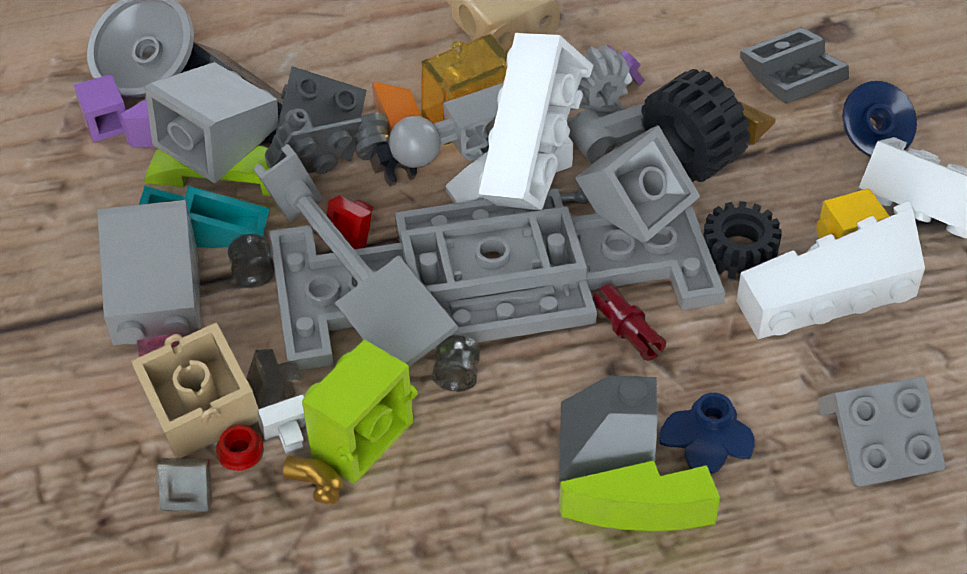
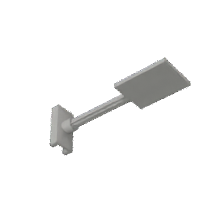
[253,144,459,366]

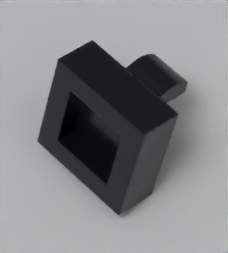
[370,143,417,186]

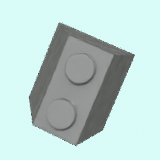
[145,62,278,183]
[97,200,201,346]

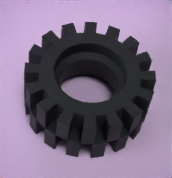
[703,201,782,279]

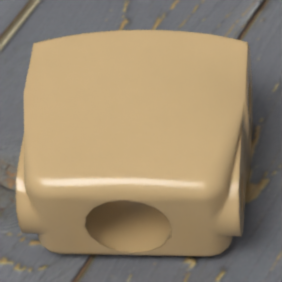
[446,0,560,55]

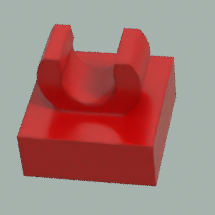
[326,195,373,250]

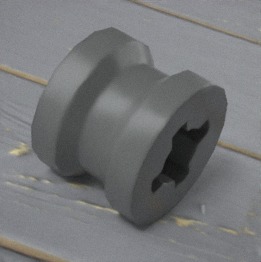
[353,113,390,160]

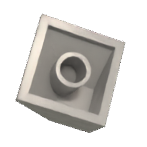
[575,126,700,243]

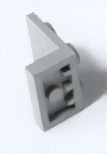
[817,376,945,487]

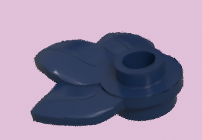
[659,393,755,475]

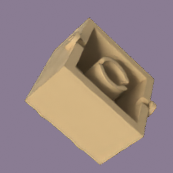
[131,322,259,460]

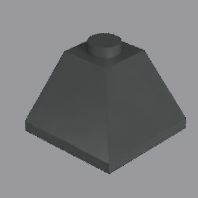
[559,375,657,484]

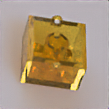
[421,33,507,146]

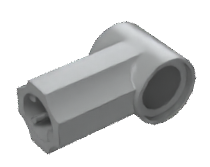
[569,104,645,164]

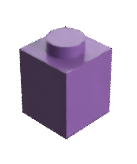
[74,74,126,142]

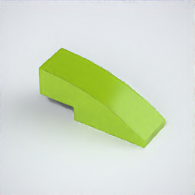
[559,460,720,531]

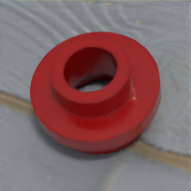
[216,425,264,471]

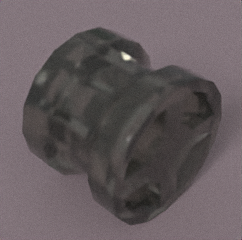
[227,234,274,288]
[432,335,481,392]

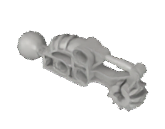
[388,44,633,168]

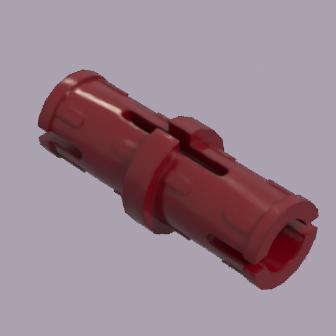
[593,284,666,361]

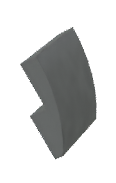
[740,27,849,104]

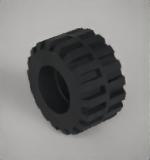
[641,69,750,182]

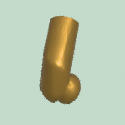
[283,455,343,504]

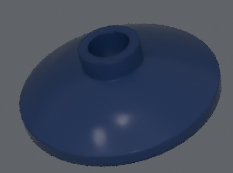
[842,81,917,157]

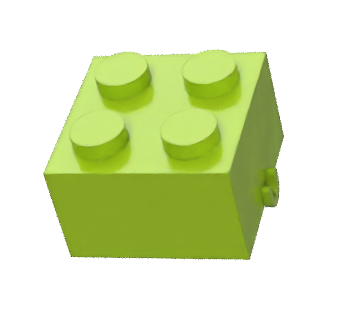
[302,339,418,484]

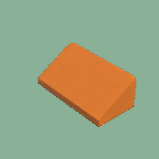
[372,82,422,135]

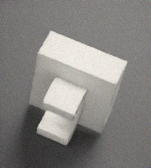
[258,394,306,454]

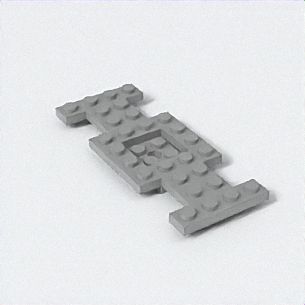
[270,189,725,372]

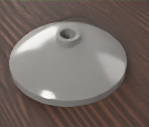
[87,0,194,99]

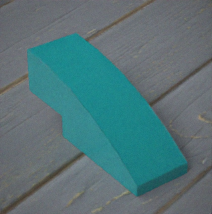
[138,185,269,248]

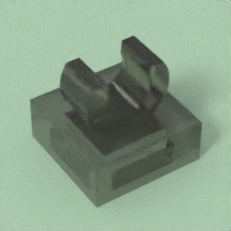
[246,349,301,409]
[157,458,212,511]

